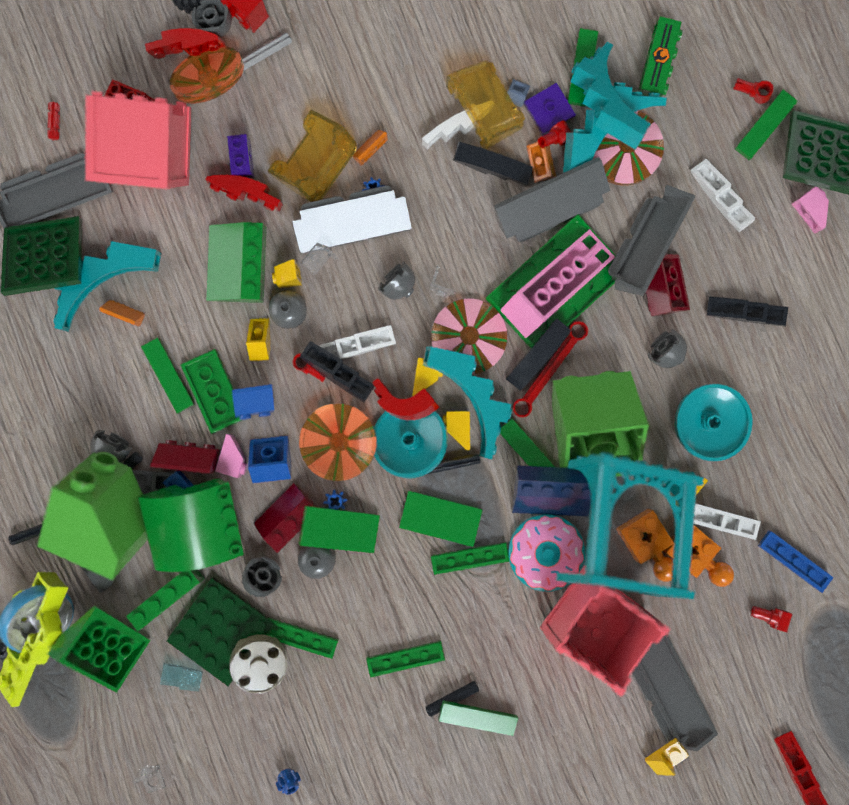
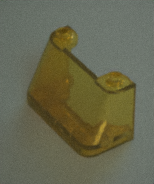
[446,60,525,149]
[267,110,357,202]

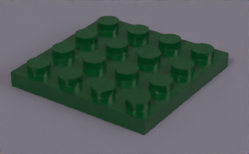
[782,110,849,195]
[0,216,82,296]
[166,577,274,687]

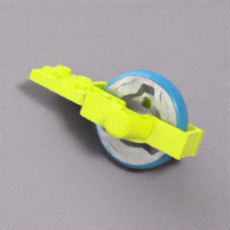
[0,572,74,707]

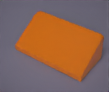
[352,130,388,165]
[527,142,556,183]
[99,300,145,327]

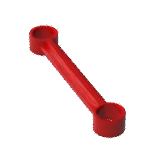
[512,321,588,418]

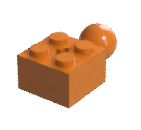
[616,509,674,582]
[662,526,734,587]

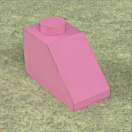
[792,186,829,233]
[215,434,248,478]

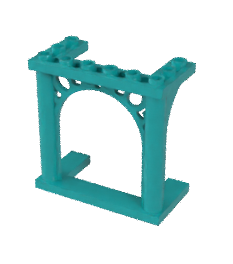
[556,453,704,600]

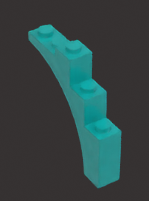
[570,41,651,150]
[563,82,667,173]
[53,241,162,332]
[422,346,512,459]

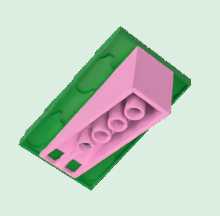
[485,215,616,348]

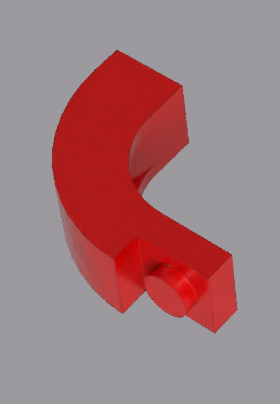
[372,378,440,420]

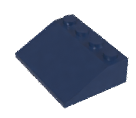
[512,465,591,517]

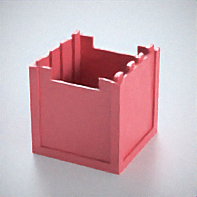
[86,91,191,189]
[540,565,670,697]

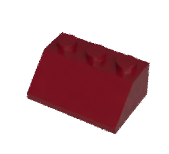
[646,254,690,317]
[150,440,221,474]
[254,483,318,553]

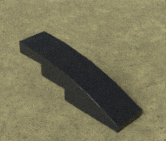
[453,142,533,186]
[706,296,788,327]
[506,318,572,391]
[300,341,375,403]

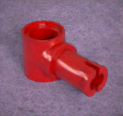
[733,78,774,104]
[538,120,572,148]
[293,353,325,383]
[750,606,793,632]

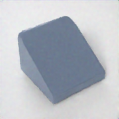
[505,79,530,107]

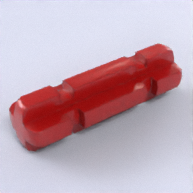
[47,102,60,140]

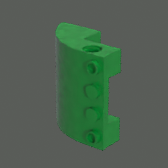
[137,478,244,572]

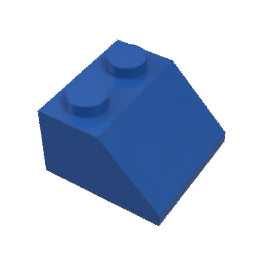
[232,384,274,420]
[248,436,292,483]

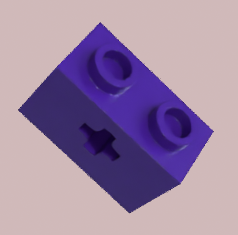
[227,134,254,179]

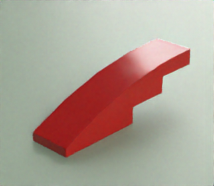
[774,731,828,805]

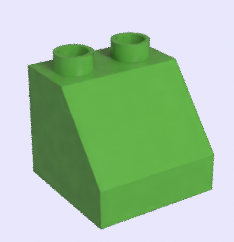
[552,371,648,477]
[37,452,148,580]

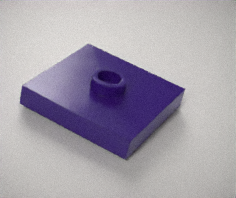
[524,83,576,136]

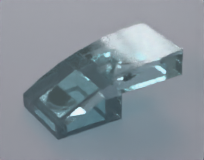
[160,663,203,692]

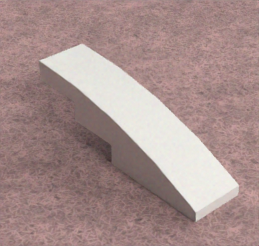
[422,101,494,150]
[691,159,755,232]
[318,325,396,359]
[694,504,761,540]

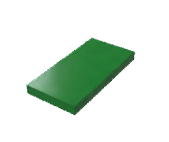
[180,349,243,434]
[399,490,483,547]
[299,506,380,553]

